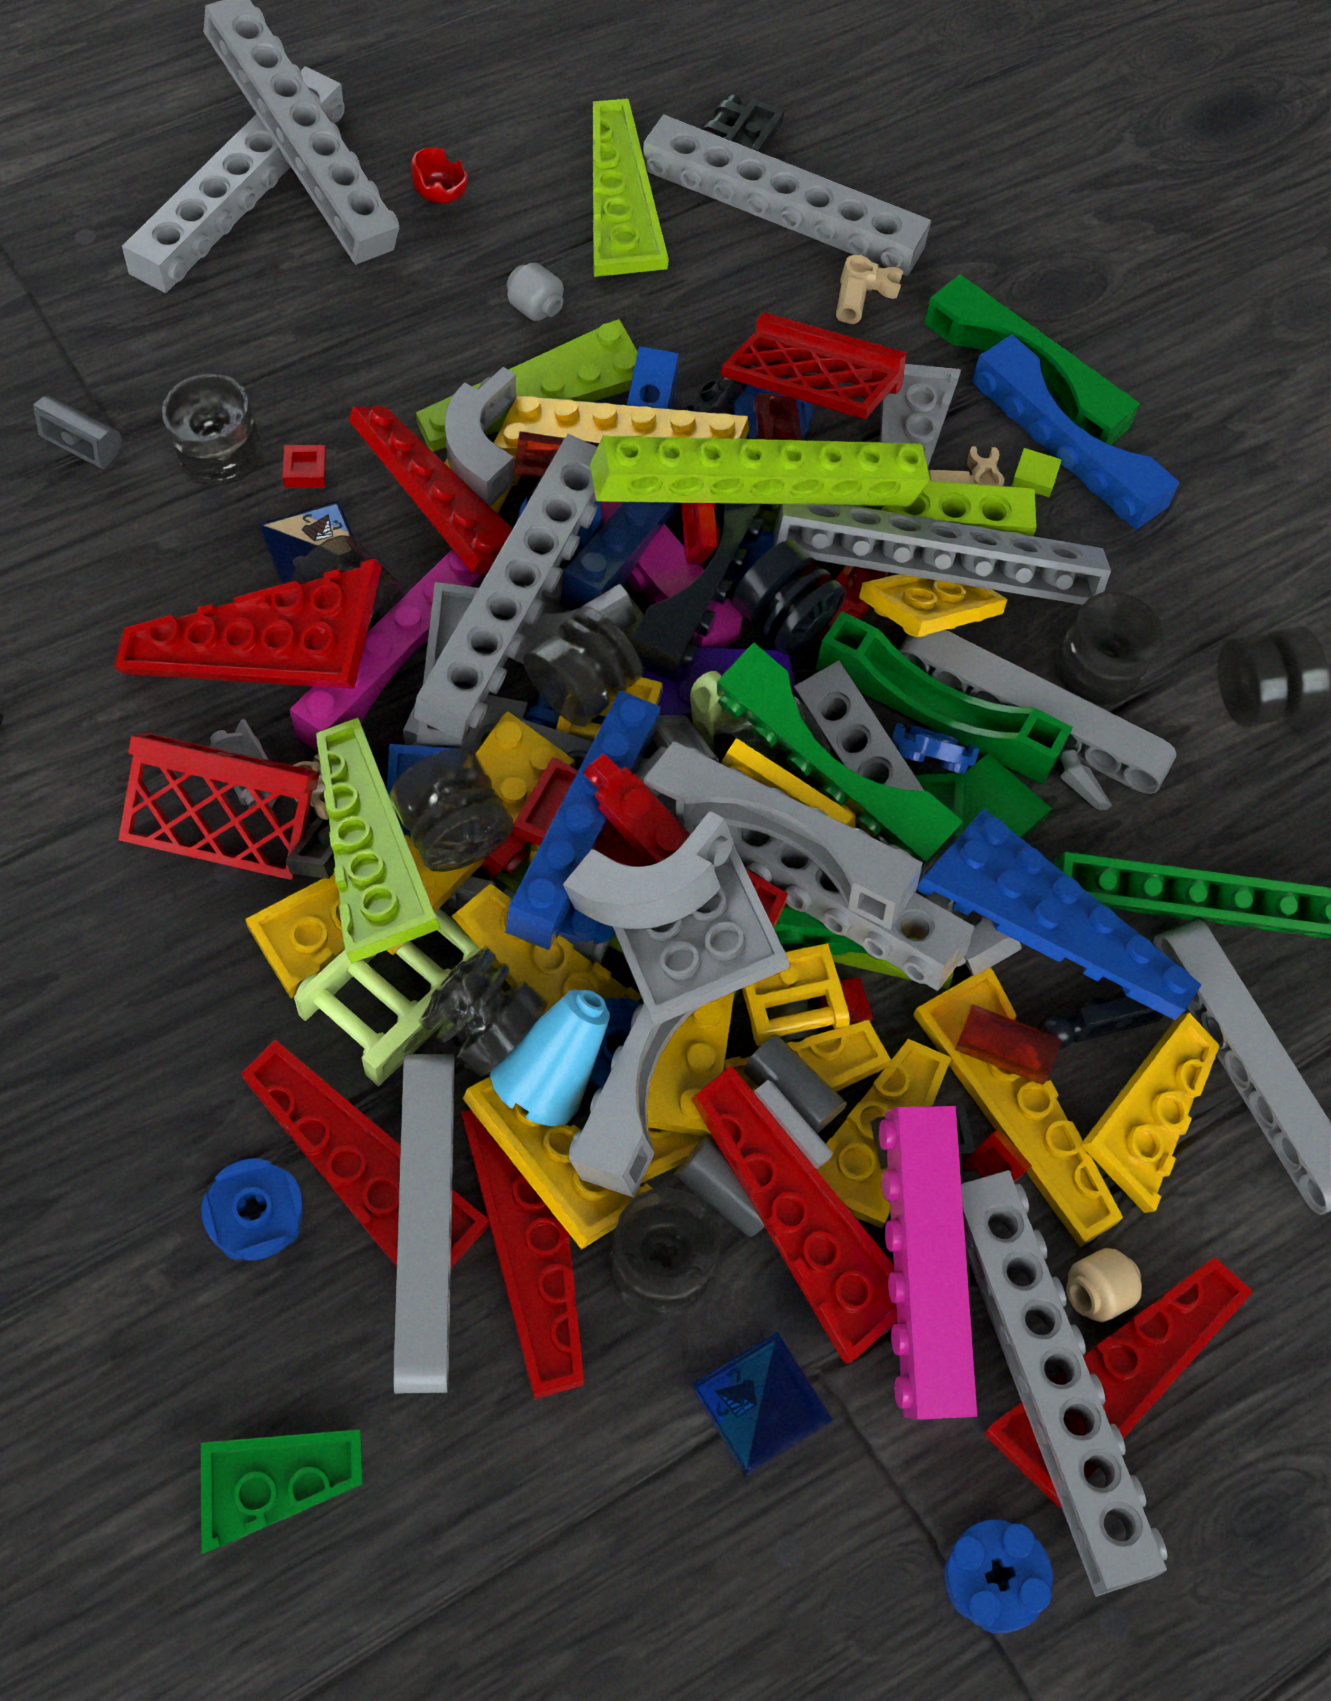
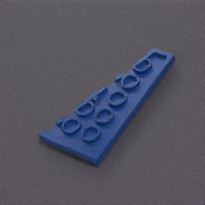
[917,809,1202,1020]

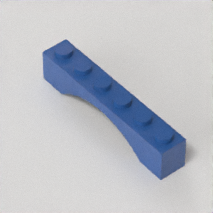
[972,334,1180,530]
[506,690,661,950]

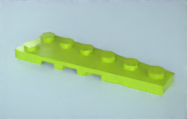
[593,99,668,277]
[416,319,638,452]
[316,717,441,964]

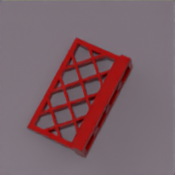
[721,312,906,420]
[118,732,320,880]

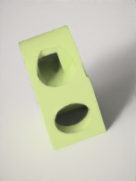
[690,671,751,757]

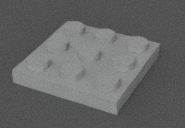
[613,845,790,1026]

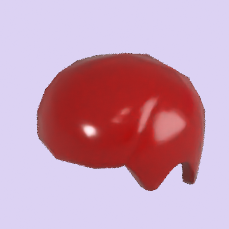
[411,147,468,204]

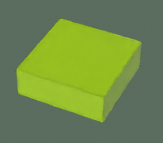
[1011,448,1062,497]

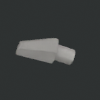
[1059,749,1112,810]

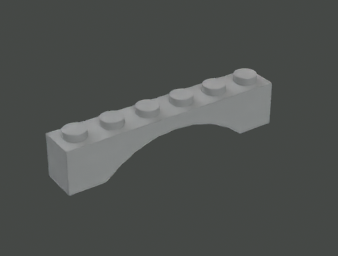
[644,741,923,930]
[569,1003,701,1197]

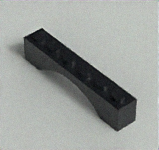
[628,503,776,682]

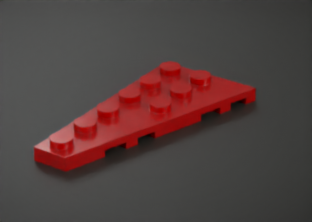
[114,559,382,689]

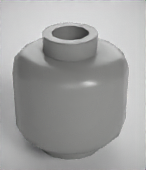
[507,262,564,321]

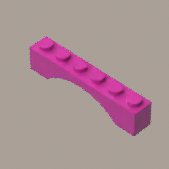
[290,549,487,752]

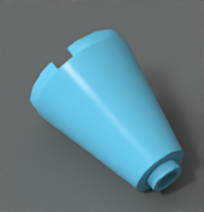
[490,990,610,1126]

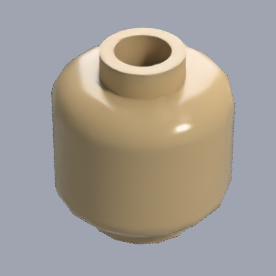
[1066,1248,1142,1322]

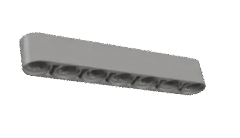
[898,630,1177,794]
[1153,919,1331,1215]
[394,1054,454,1394]

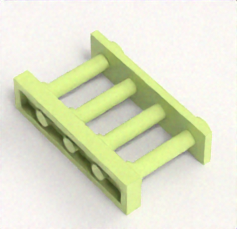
[294,908,498,1087]

